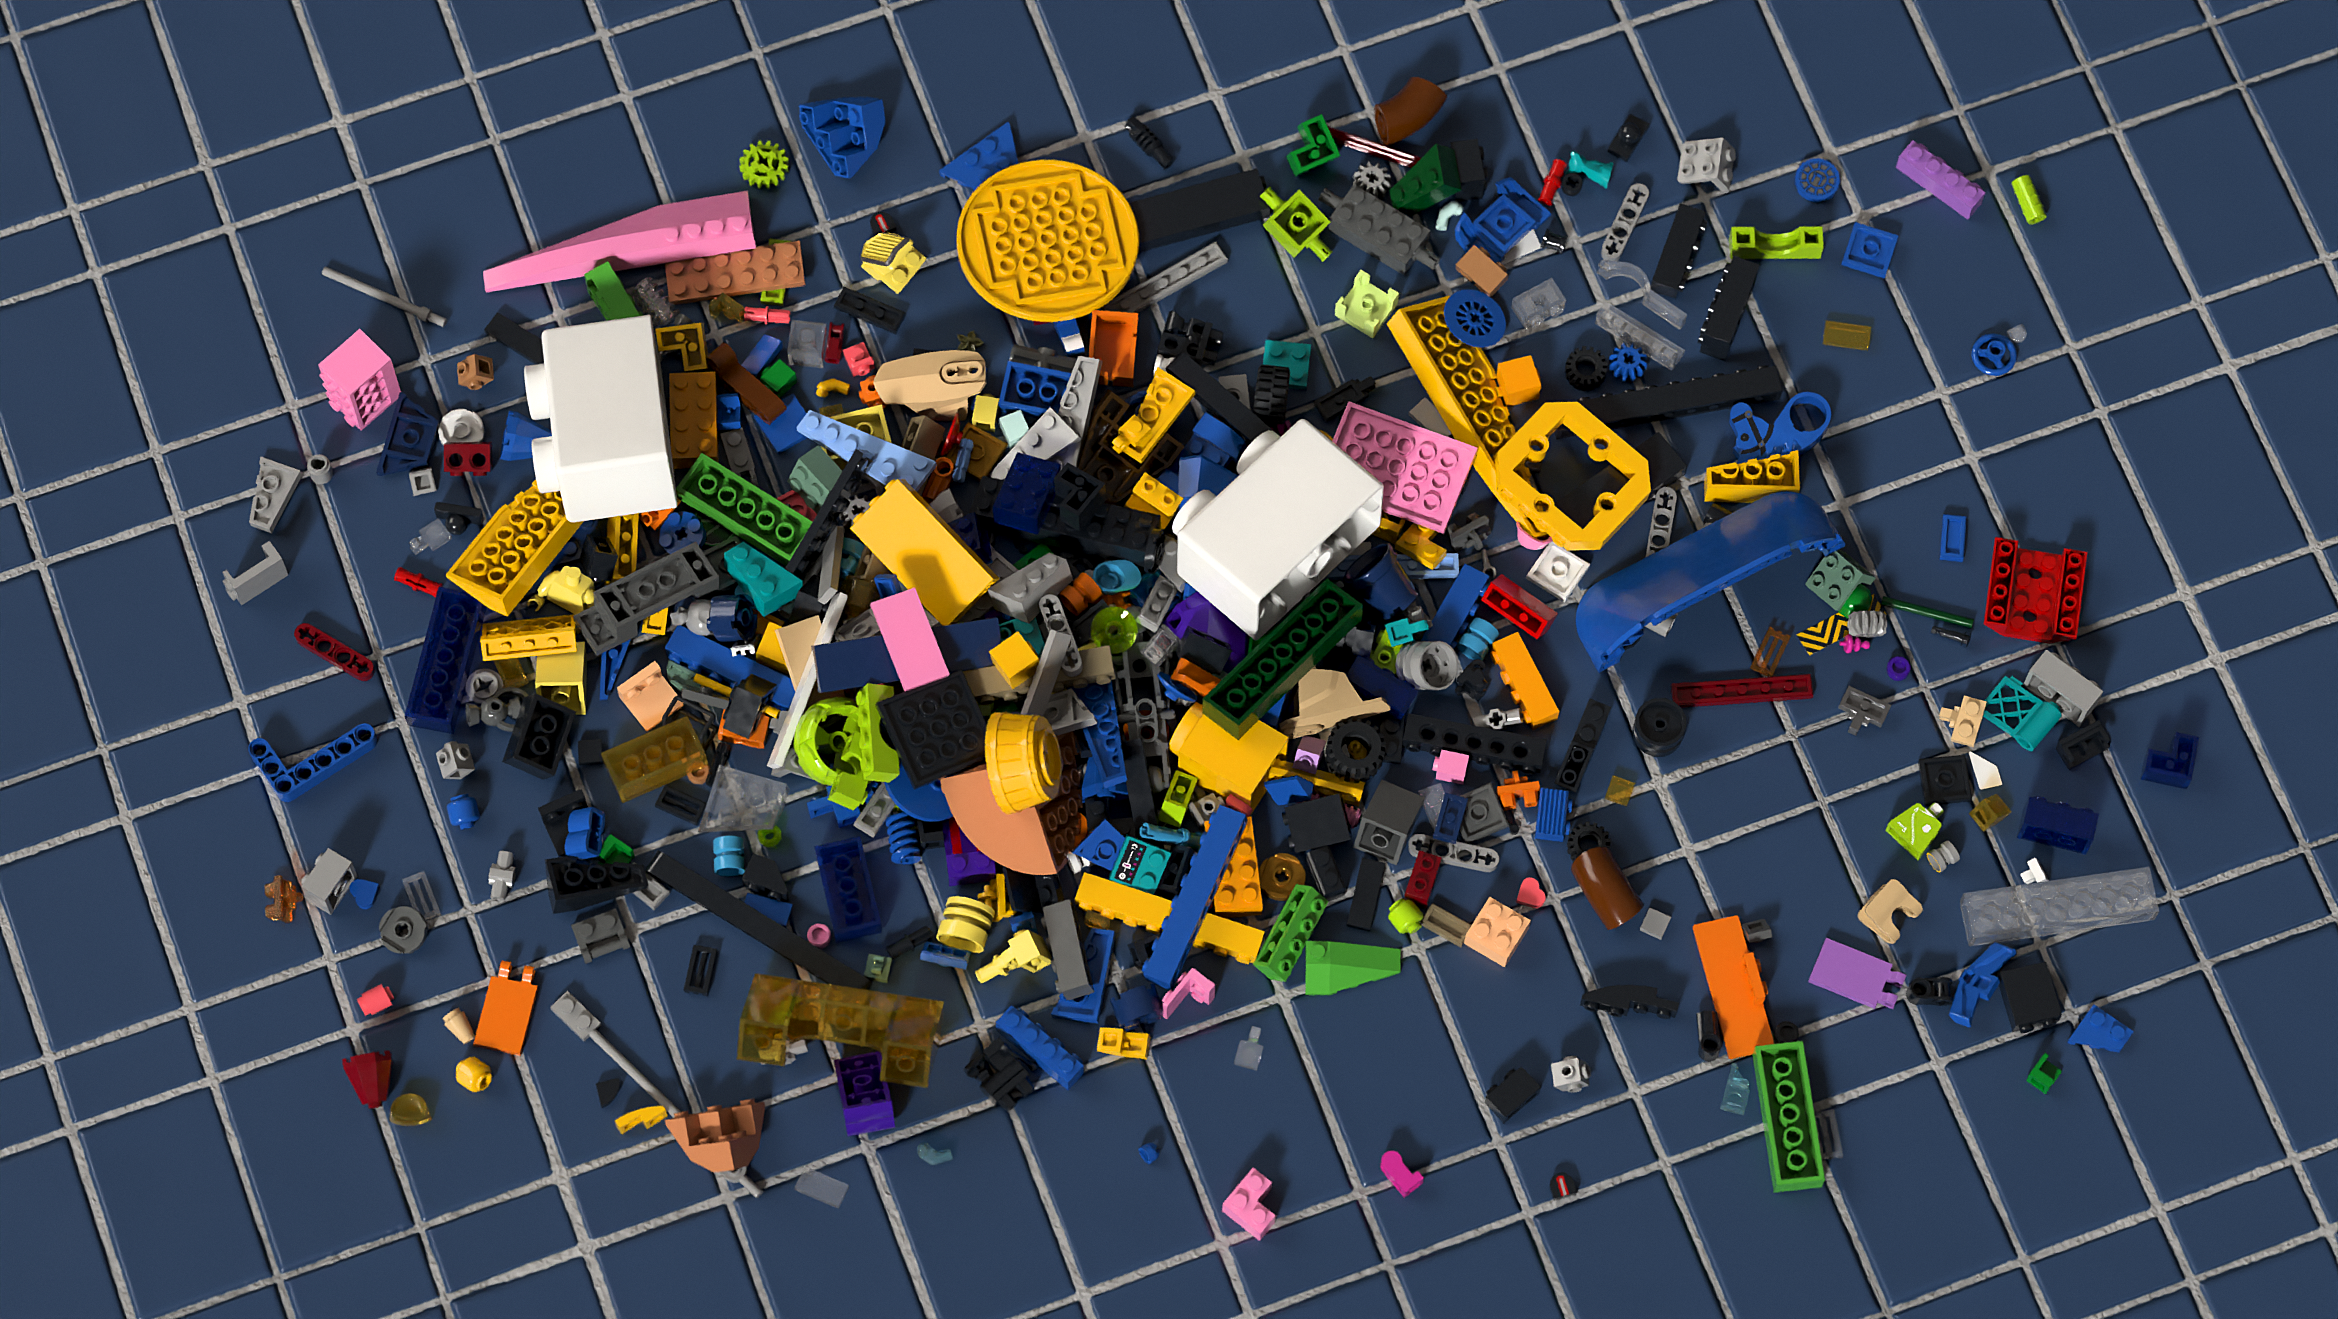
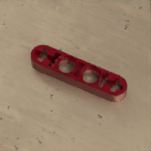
[294,623,375,681]

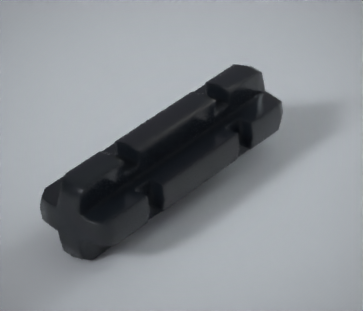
[705,743,730,788]

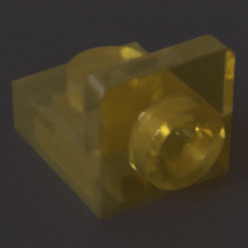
[709,292,745,323]

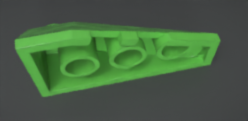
[1305,941,1401,995]

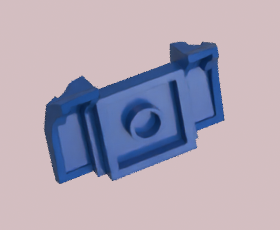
[1455,177,1552,263]
[1157,412,1247,494]

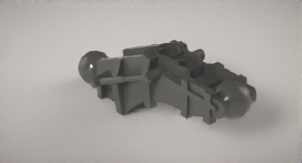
[1112,606,1175,795]

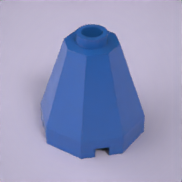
[500,410,552,461]
[1082,757,1129,804]

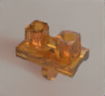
[265,875,303,923]

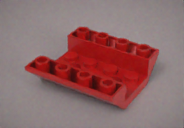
[1983,537,2087,644]

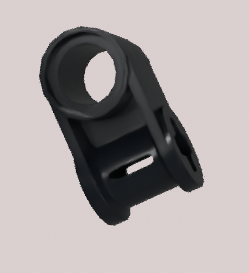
[1906,977,1953,1006]

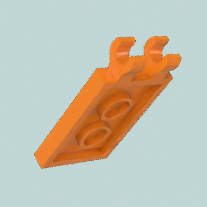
[473,960,538,1056]

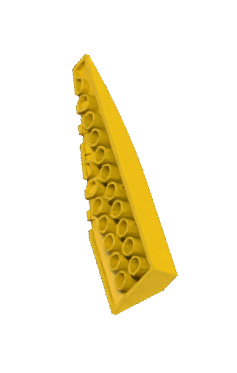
[1387,295,1548,539]
[446,480,584,617]

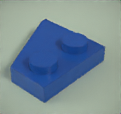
[2068,1005,2134,1052]

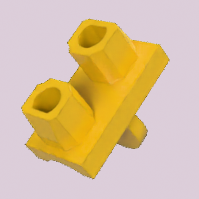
[977,874,1017,922]

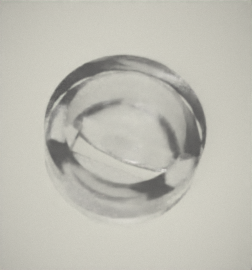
[2007,324,2027,343]

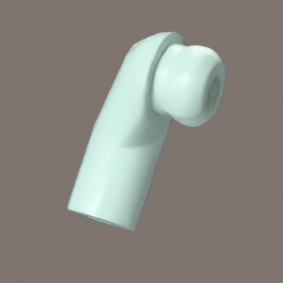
[1436,201,1463,231]

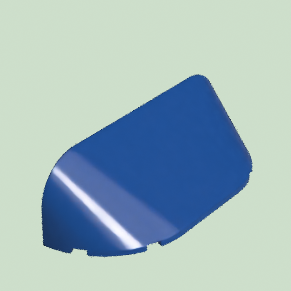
[1576,491,1845,673]

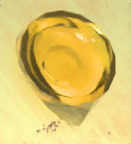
[389,1094,432,1126]

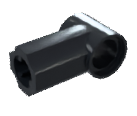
[1696,1010,1722,1062]

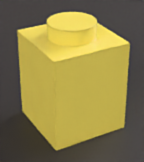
[972,394,999,432]

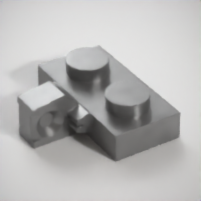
[1838,686,1891,736]

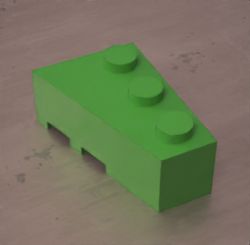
[584,261,643,321]

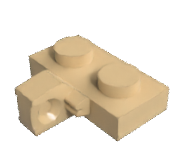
[1939,696,1987,747]

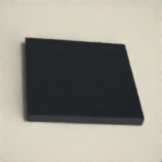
[875,669,987,790]

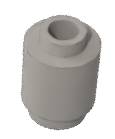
[307,454,333,484]

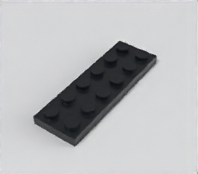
[785,449,874,574]

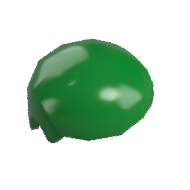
[1839,583,1872,618]

